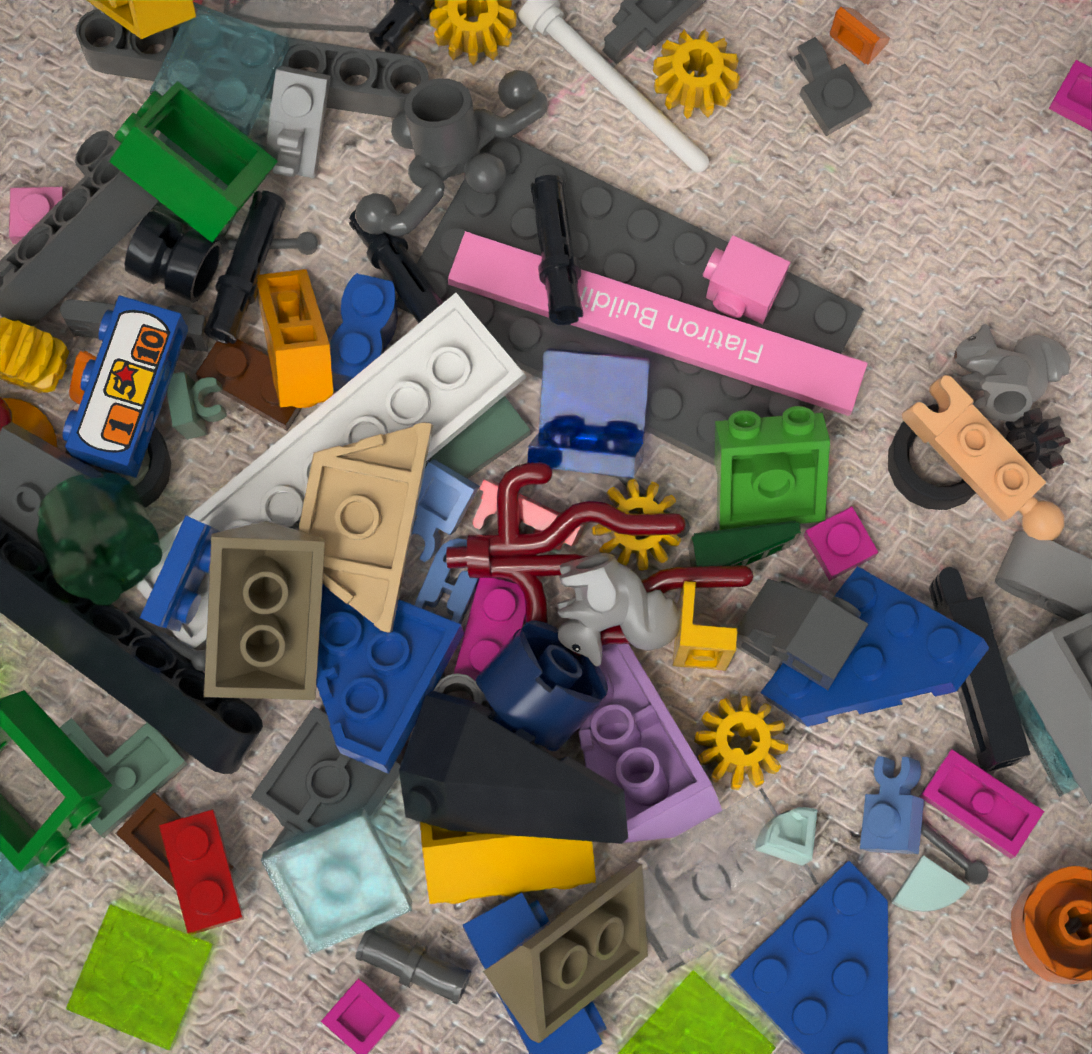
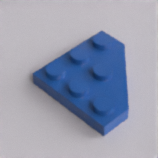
[760,566,989,727]
[316,584,464,774]
[729,861,888,1054]

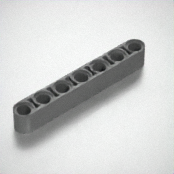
[76,9,429,118]

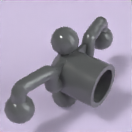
[355,70,549,236]

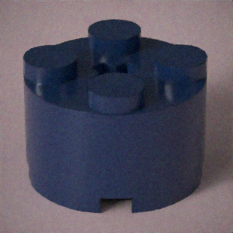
[475,620,608,752]

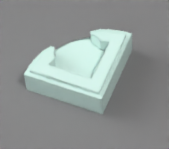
[755,807,818,866]
[891,855,970,912]

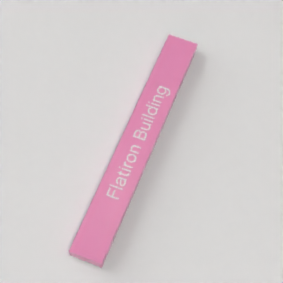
[448,231,868,416]

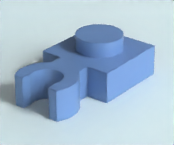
[411,459,480,562]
[860,756,924,854]

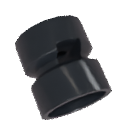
[124,211,222,303]

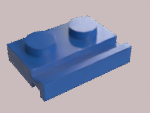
[140,515,221,632]

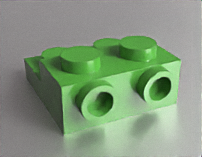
[714,406,830,530]

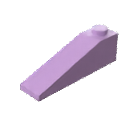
[579,644,723,844]

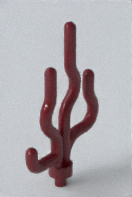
[446,463,753,657]

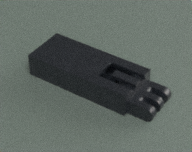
[929,567,1031,772]

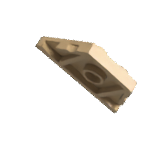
[298,422,434,633]

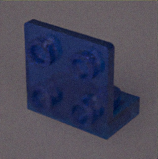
[527,348,651,478]

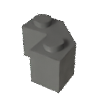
[736,579,868,690]

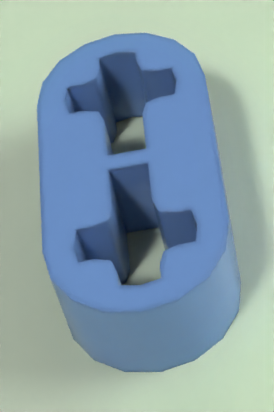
[415,538,479,624]

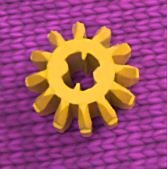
[430,0,517,65]
[653,28,740,119]
[0,317,69,393]
[591,479,681,571]
[694,696,788,790]

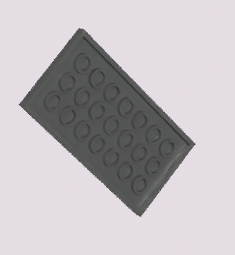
[396,136,864,466]

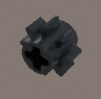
[1005,408,1071,475]

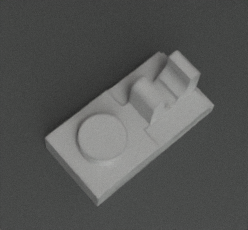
[265,66,331,178]

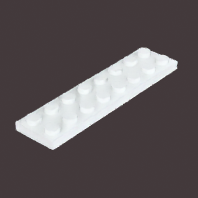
[124,293,527,651]

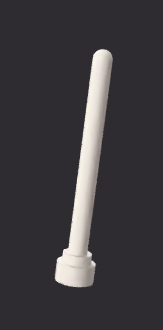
[517,0,709,173]

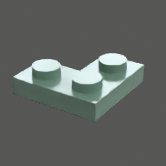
[60,718,187,838]

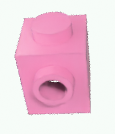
[703,235,791,324]

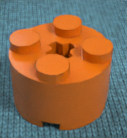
[1011,866,1092,984]

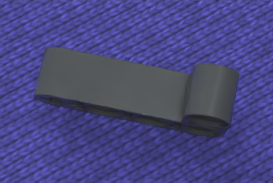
[0,130,158,326]

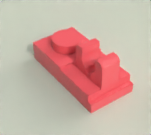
[472,479,586,550]

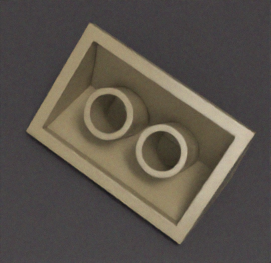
[204,521,325,700]
[483,861,648,1043]

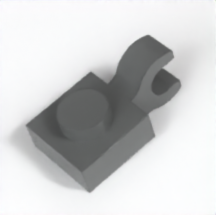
[793,37,872,136]

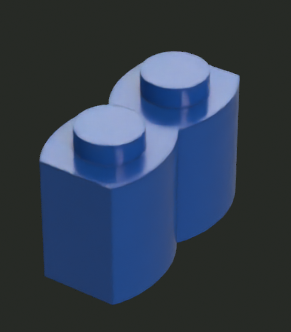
[330,273,398,391]

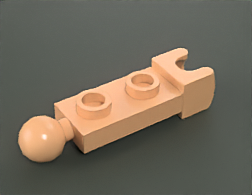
[902,375,1064,541]

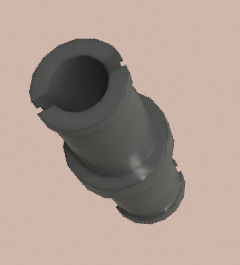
[355,926,472,1005]

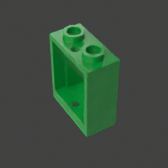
[109,81,278,242]
[0,690,113,873]

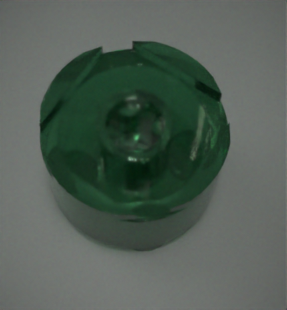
[36,472,163,605]

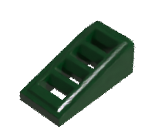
[688,520,801,567]

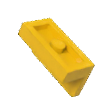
[673,581,737,671]

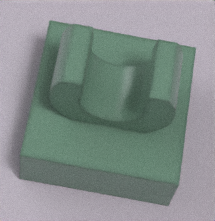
[167,371,227,440]

